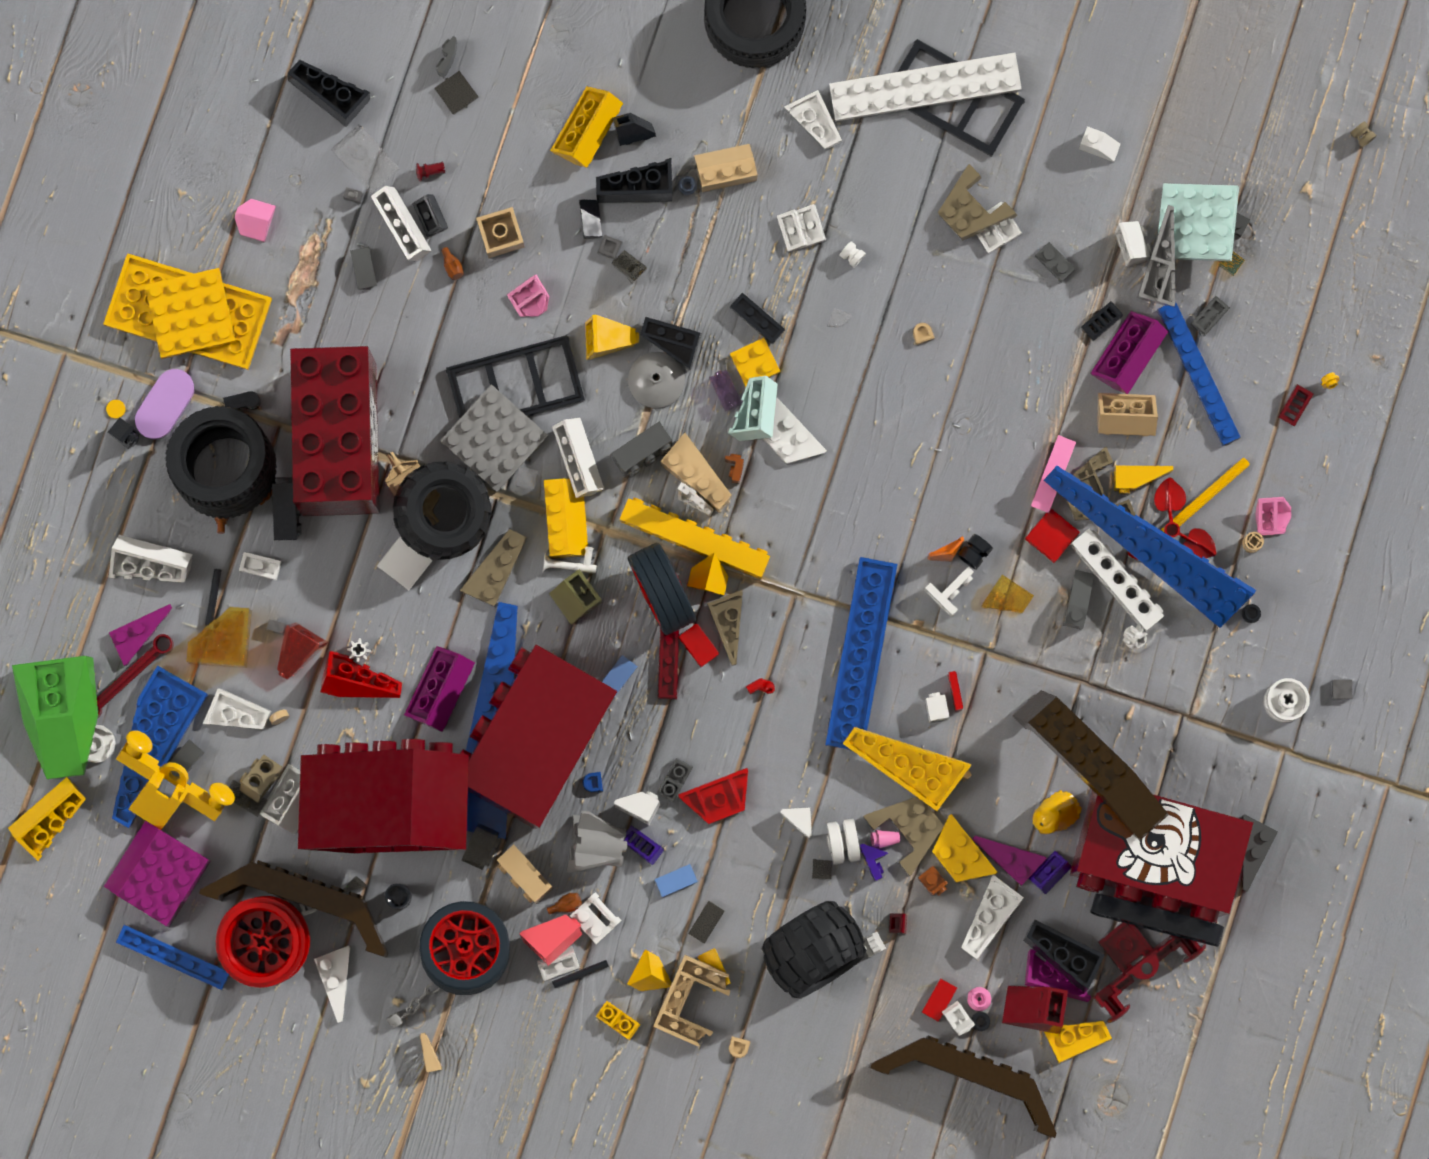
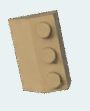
[694,144,758,192]
[1097,393,1158,436]

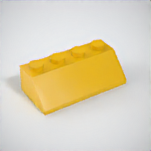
[550,86,623,168]
[544,479,588,559]

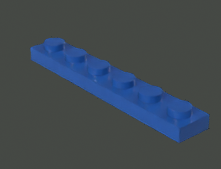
[116,925,229,990]

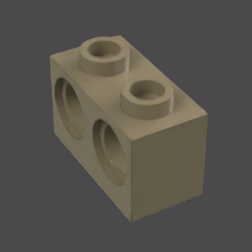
[239,754,283,803]

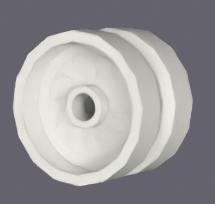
[1264,678,1310,723]
[826,819,861,865]

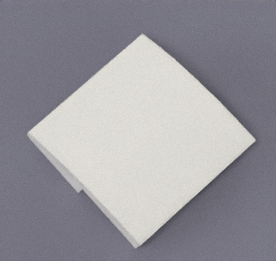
[977,201,1022,254]
[777,204,826,252]
[377,536,433,590]

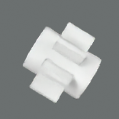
[1123,625,1147,649]
[347,638,372,663]

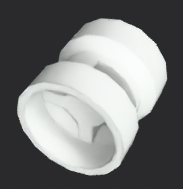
[839,241,866,268]

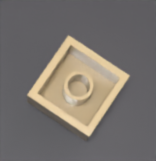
[476,207,525,258]

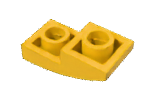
[596,1001,641,1041]

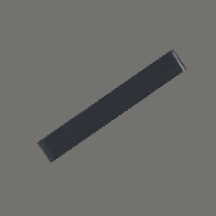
[1090,893,1224,947]

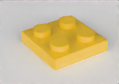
[730,338,780,388]

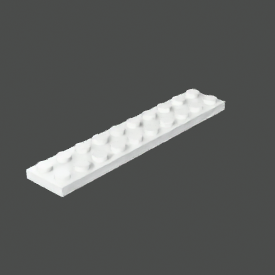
[829,53,1022,122]

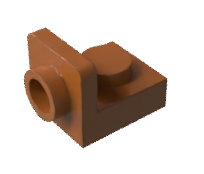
[725,454,744,484]
[918,866,948,896]

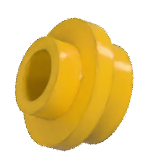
[1321,372,1340,389]

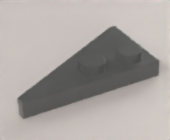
[1242,814,1278,892]

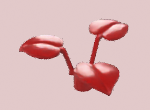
[1128,477,1216,560]

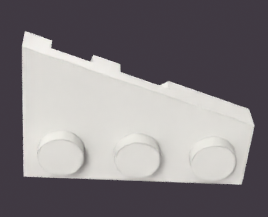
[785,90,843,150]
[203,688,272,729]

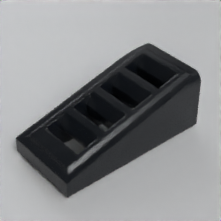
[1081,301,1123,342]

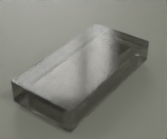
[688,901,725,944]

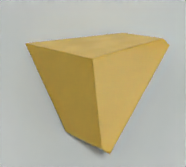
[687,552,729,596]
[627,950,672,991]

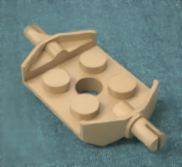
[385,452,440,526]

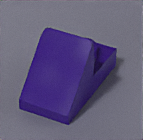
[859,844,889,881]

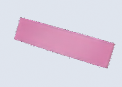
[1031,435,1076,513]

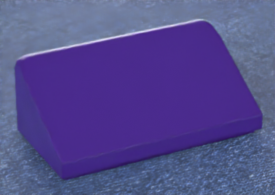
[1028,851,1071,894]

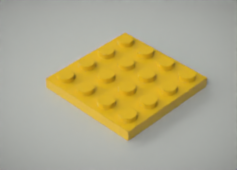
[145,268,236,359]

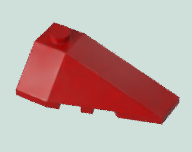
[320,651,402,698]

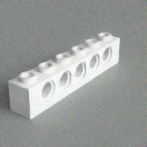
[1070,529,1164,632]

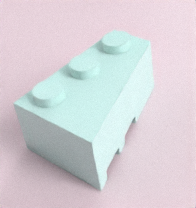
[728,376,778,441]

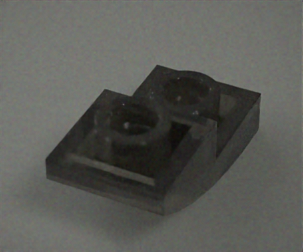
[229,780,268,817]

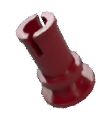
[416,161,445,182]

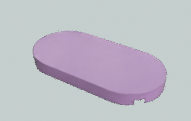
[135,369,194,439]

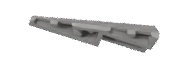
[1137,205,1175,307]

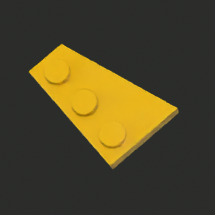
[1043,1021,1112,1064]

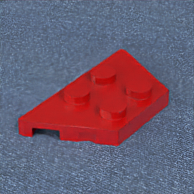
[678,768,748,825]

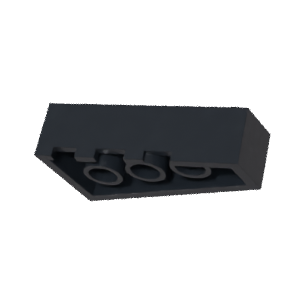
[1023,920,1105,993]

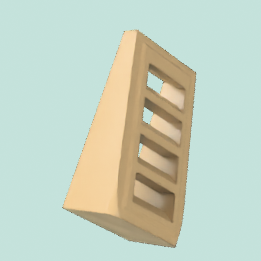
[420,1033,442,1072]

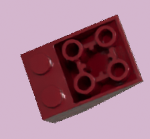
[1002,986,1068,1034]

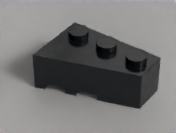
[640,317,702,370]

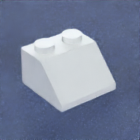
[1115,221,1152,267]

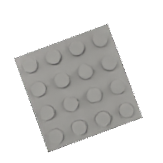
[440,384,548,492]

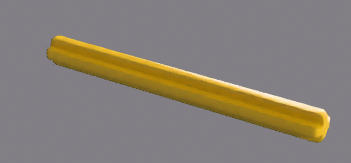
[1161,458,1250,532]

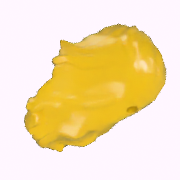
[1033,790,1082,834]

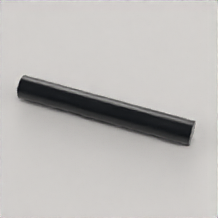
[205,569,222,627]
[552,960,609,988]

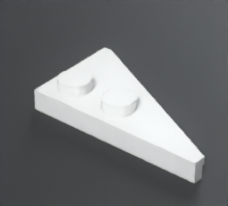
[678,482,714,516]
[314,946,351,1023]

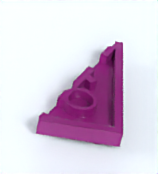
[109,604,172,666]
[972,836,1047,886]
[1025,949,1091,1002]

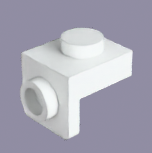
[942,1001,975,1036]

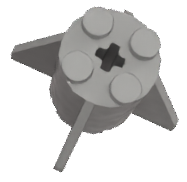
[566,811,627,873]

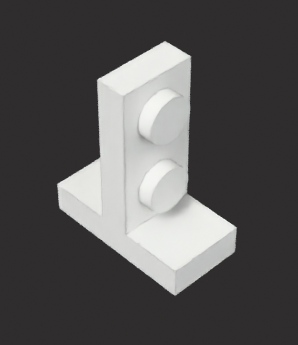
[924,567,974,617]

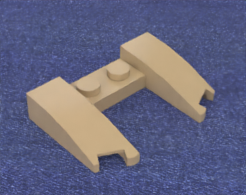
[653,954,730,1046]

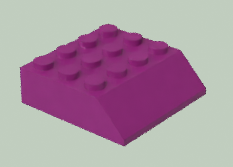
[104,820,211,927]

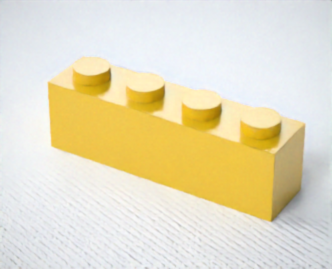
[8,777,86,861]

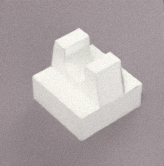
[863,932,886,958]

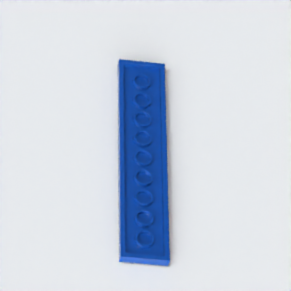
[825,557,898,750]

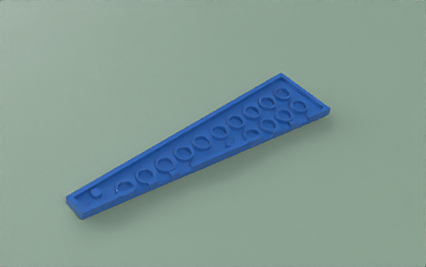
[1043,465,1256,628]
[466,602,518,839]

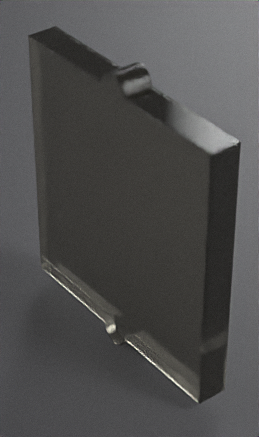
[434,71,479,115]

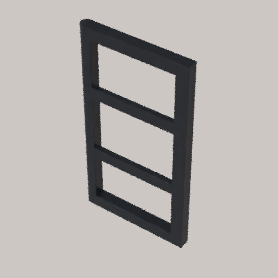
[898,39,1025,157]
[446,335,585,418]

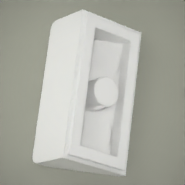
[536,946,580,981]

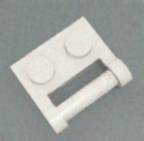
[570,892,622,945]

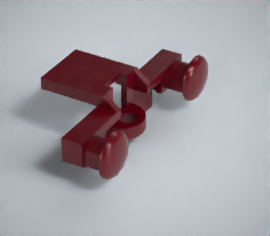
[1093,923,1206,1023]

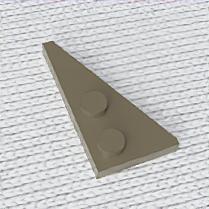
[707,590,743,666]

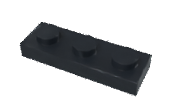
[730,292,785,345]

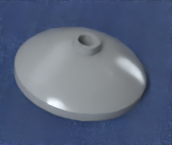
[628,352,685,409]

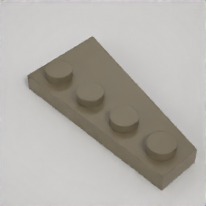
[460,529,527,607]

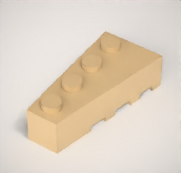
[660,433,732,513]

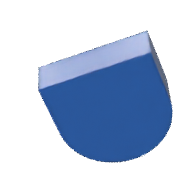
[583,772,603,793]

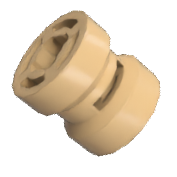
[1242,532,1264,553]

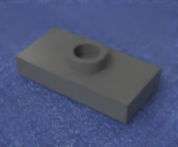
[1190,296,1230,337]

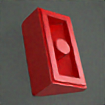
[678,623,719,667]

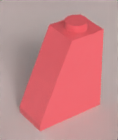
[519,915,582,966]

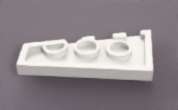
[961,875,1024,960]

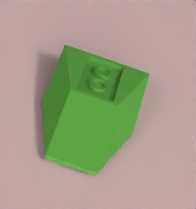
[12,656,98,779]

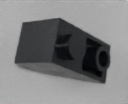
[612,113,656,146]
[108,417,140,449]

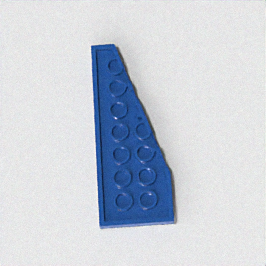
[112,665,208,828]

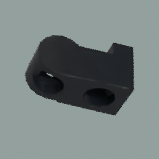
[223,391,261,411]

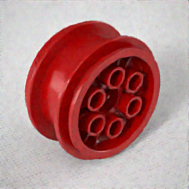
[216,896,310,988]

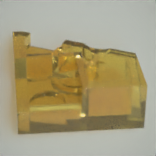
[981,575,1034,613]

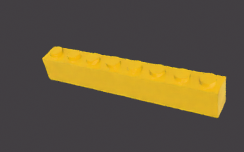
[619,497,770,579]

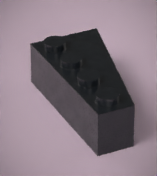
[287,60,370,127]
[596,158,672,203]

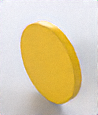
[106,400,126,419]

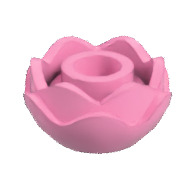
[967,987,991,1012]

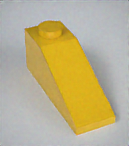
[1114,465,1173,494]

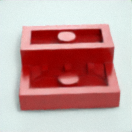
[1025,508,1080,563]

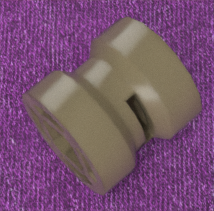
[1350,121,1377,148]

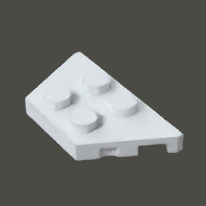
[762,398,827,464]

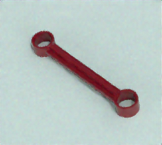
[97,634,174,719]

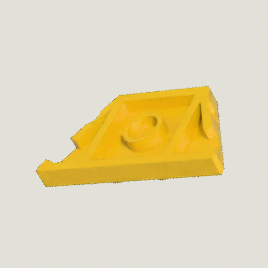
[932,814,998,883]

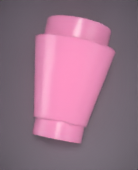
[870,830,900,849]

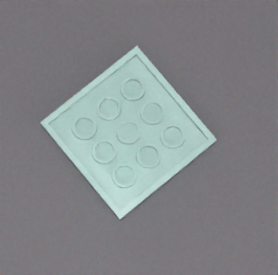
[1158,183,1239,261]

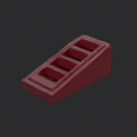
[1278,384,1314,427]

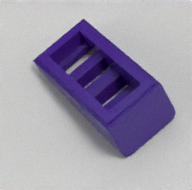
[624,825,664,865]

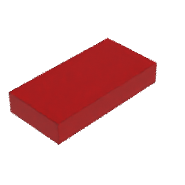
[947,671,963,712]
[921,978,957,1022]

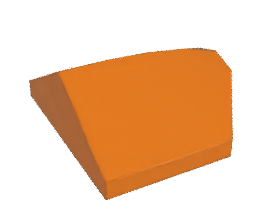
[927,536,965,562]

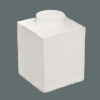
[925,692,949,723]

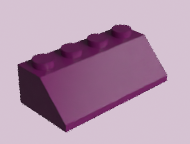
[1090,311,1168,394]
[404,646,475,732]

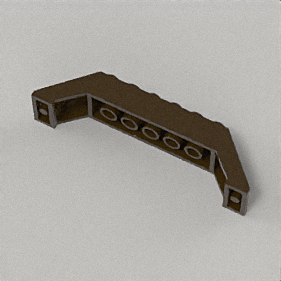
[1013,690,1169,841]
[199,860,388,958]
[869,1035,1057,1138]

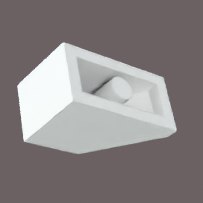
[1079,126,1121,162]

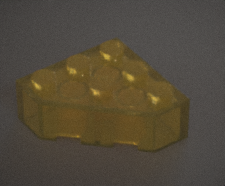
[186,607,252,668]

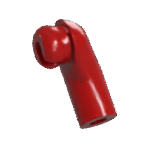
[746,678,775,694]

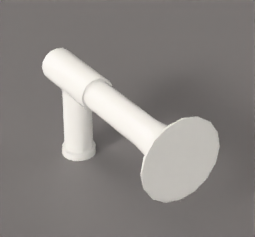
[542,547,597,574]

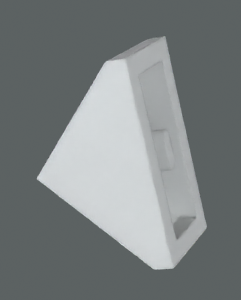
[780,808,812,839]

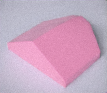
[235,199,276,242]
[507,275,549,317]
[1255,497,1291,535]

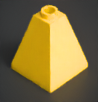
[585,315,639,360]

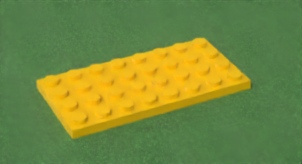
[103,253,272,370]

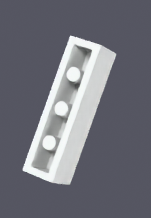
[371,186,432,261]
[552,418,604,498]

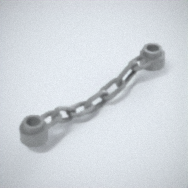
[386,960,487,1028]

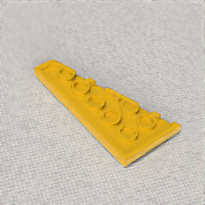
[843,727,971,811]

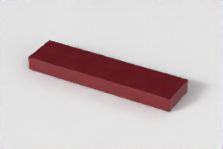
[658,628,679,700]

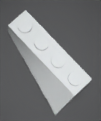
[109,535,193,582]

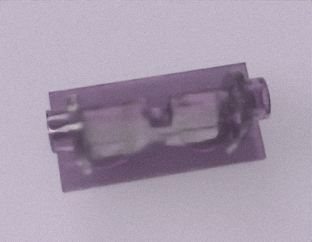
[709,370,742,412]

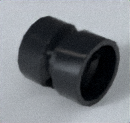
[957,534,993,570]
[385,884,412,910]

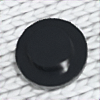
[1242,604,1261,623]

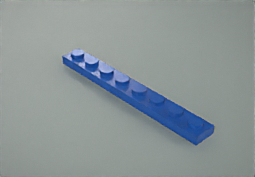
[1157,301,1241,446]

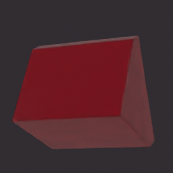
[889,913,907,934]

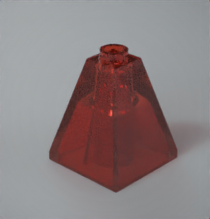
[277,622,328,679]

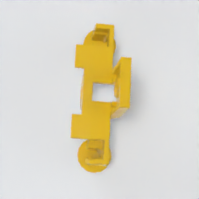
[116,730,235,830]

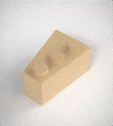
[497,844,553,904]

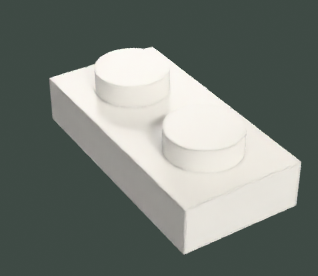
[239,552,282,580]

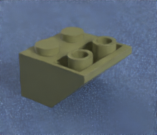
[549,569,602,625]

